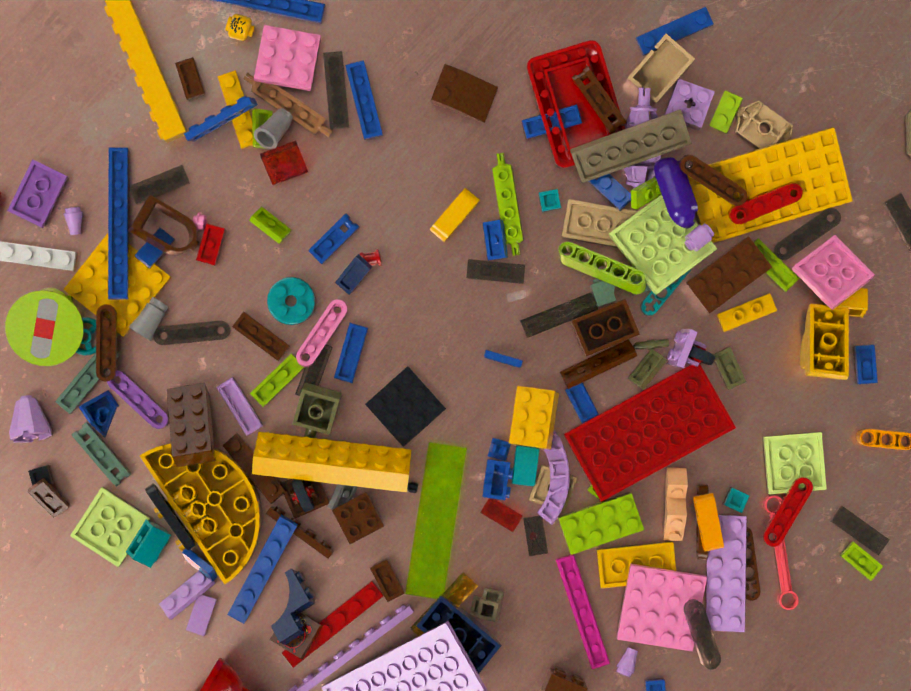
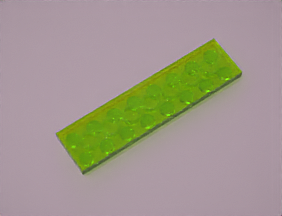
[405,442,467,599]

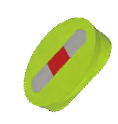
[5,288,83,366]

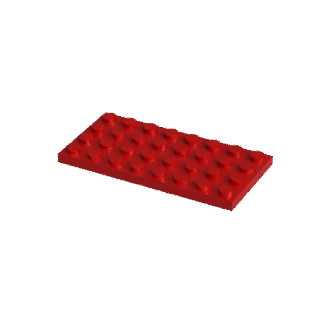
[564,364,736,502]

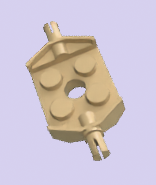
[735,101,793,149]

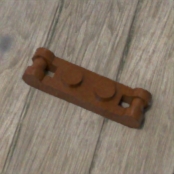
[571,66,627,134]

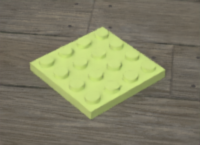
[609,195,717,295]

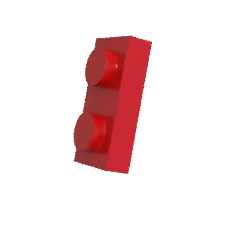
[196,223,226,266]

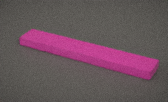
[555,554,610,670]

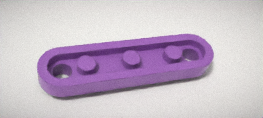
[107,370,169,429]

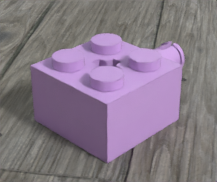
[664,78,715,131]

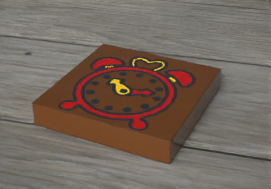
[270,613,322,660]

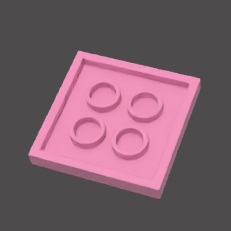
[254,25,321,91]
[792,235,875,310]

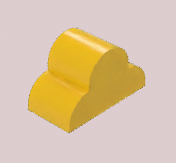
[800,304,849,380]

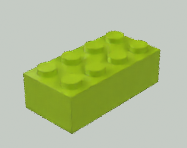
[558,492,644,555]

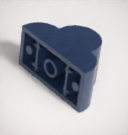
[417,595,502,674]

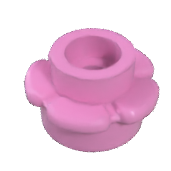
[192,212,207,231]

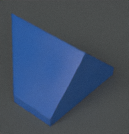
[79,390,118,438]

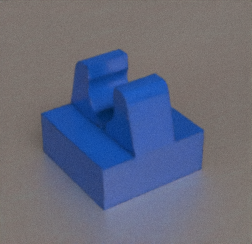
[487,438,511,461]

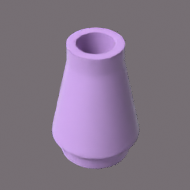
[63,207,83,235]
[616,647,638,677]

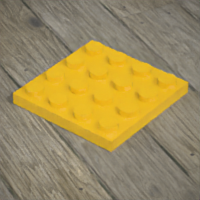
[63,233,171,337]

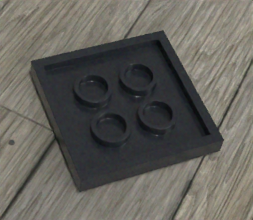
[365,366,446,447]

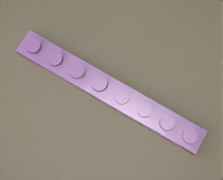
[288,604,414,691]

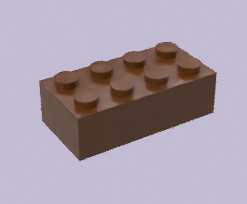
[686,236,772,314]
[167,383,216,467]

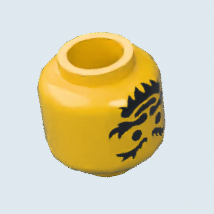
[225,14,255,41]

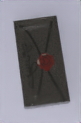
[523,515,548,556]

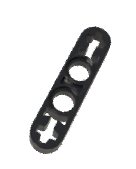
[145,483,197,551]

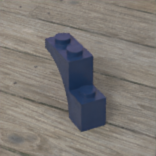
[271,569,315,645]

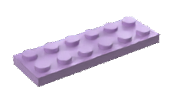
[706,515,747,632]

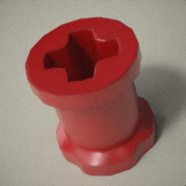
[360,249,382,266]

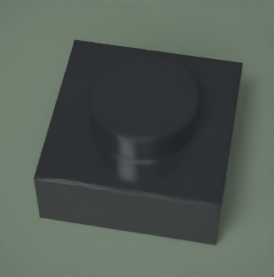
[28,465,54,486]

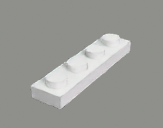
[0,241,77,271]

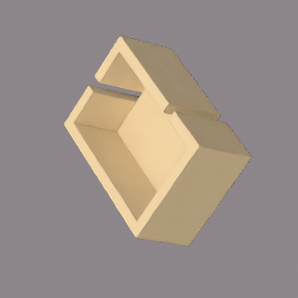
[628,34,695,103]

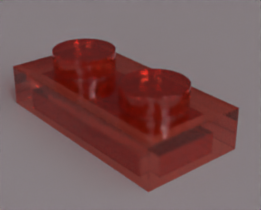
[480,498,523,532]

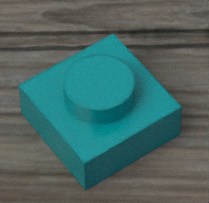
[539,189,561,212]
[723,487,749,513]

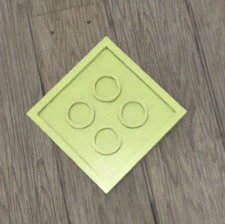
[763,432,827,494]
[70,487,151,567]

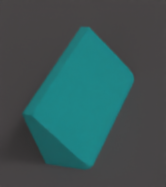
[511,445,540,487]

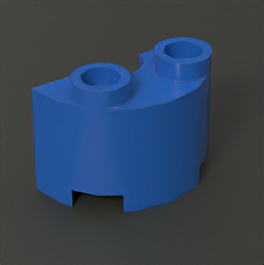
[482,459,513,500]

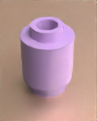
[685,224,714,252]

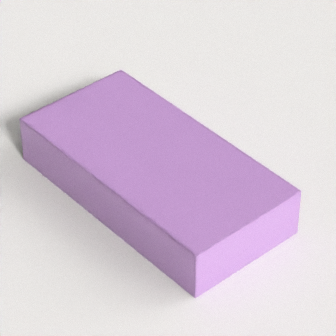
[186,594,217,636]

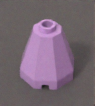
[9,395,52,443]

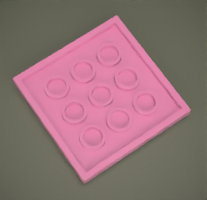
[617,564,707,652]

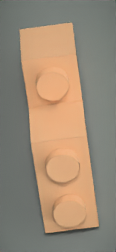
[663,467,688,541]

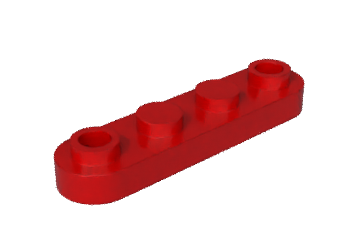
[728,183,803,224]
[763,477,813,547]

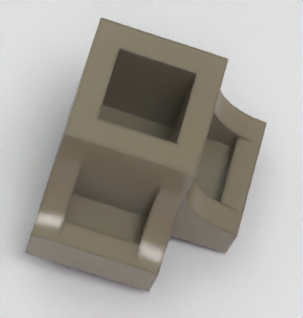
[470,588,504,622]

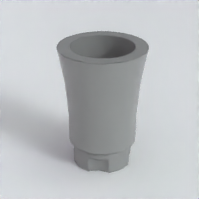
[254,108,293,150]
[129,297,168,341]

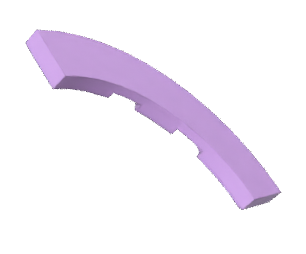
[537,430,570,525]

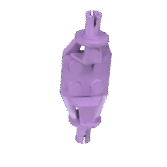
[624,88,662,188]

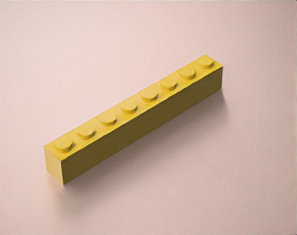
[104,0,187,143]

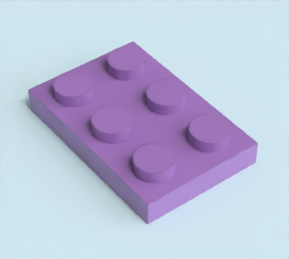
[7,159,68,228]

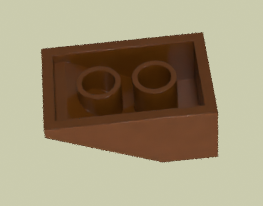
[431,64,498,123]

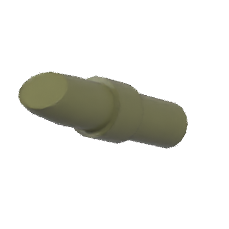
[633,339,669,350]

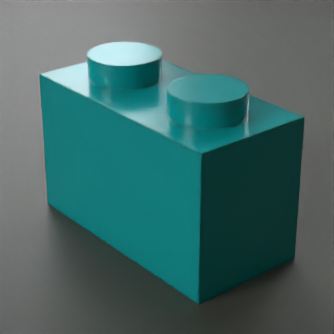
[126,519,171,568]

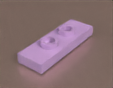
[216,377,263,436]

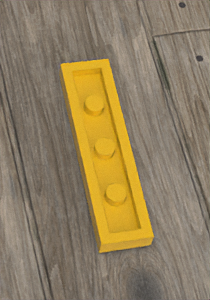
[217,70,253,149]

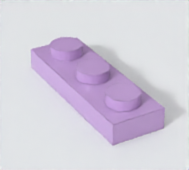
[159,571,216,620]

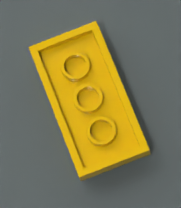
[596,541,676,588]

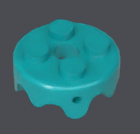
[267,277,316,325]

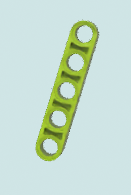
[558,242,646,294]

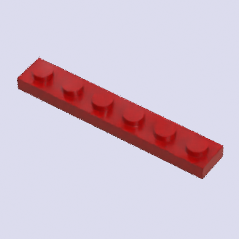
[282,581,384,668]

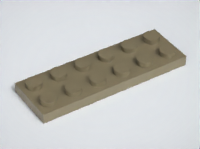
[570,109,692,183]

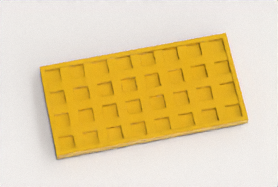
[687,127,853,243]

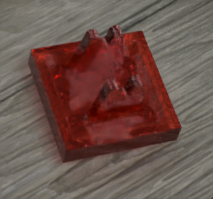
[260,141,308,185]

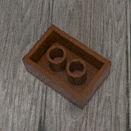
[570,299,640,357]

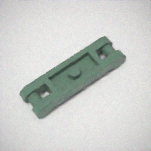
[72,422,131,487]

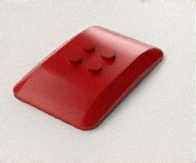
[527,40,626,168]

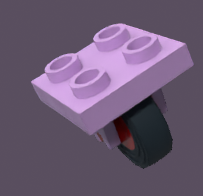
[667,328,715,368]

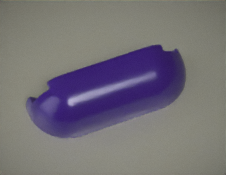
[654,157,698,228]

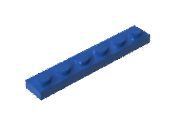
[227,515,298,624]

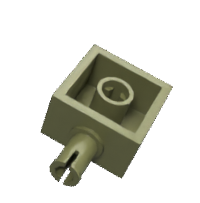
[293,382,342,438]

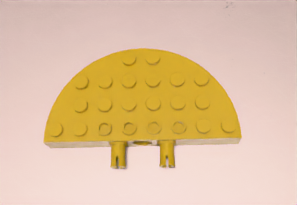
[139,443,262,585]

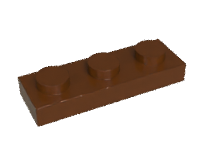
[232,312,290,361]

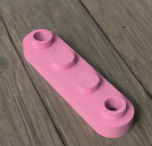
[296,299,347,367]

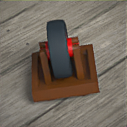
[280,479,330,519]

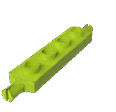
[492,153,524,256]

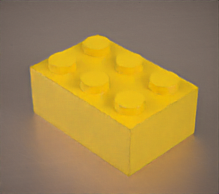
[509,386,559,450]

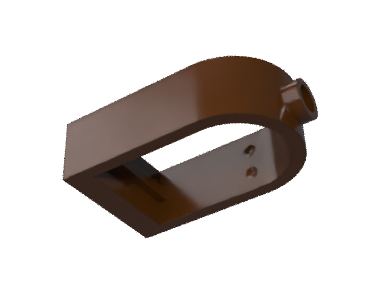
[128,195,199,255]

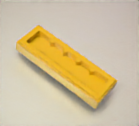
[716,293,777,332]

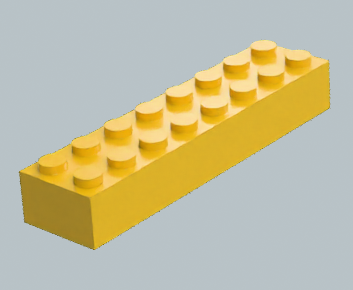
[252,432,412,492]

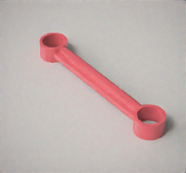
[763,495,799,610]

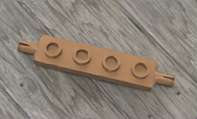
[243,73,333,137]

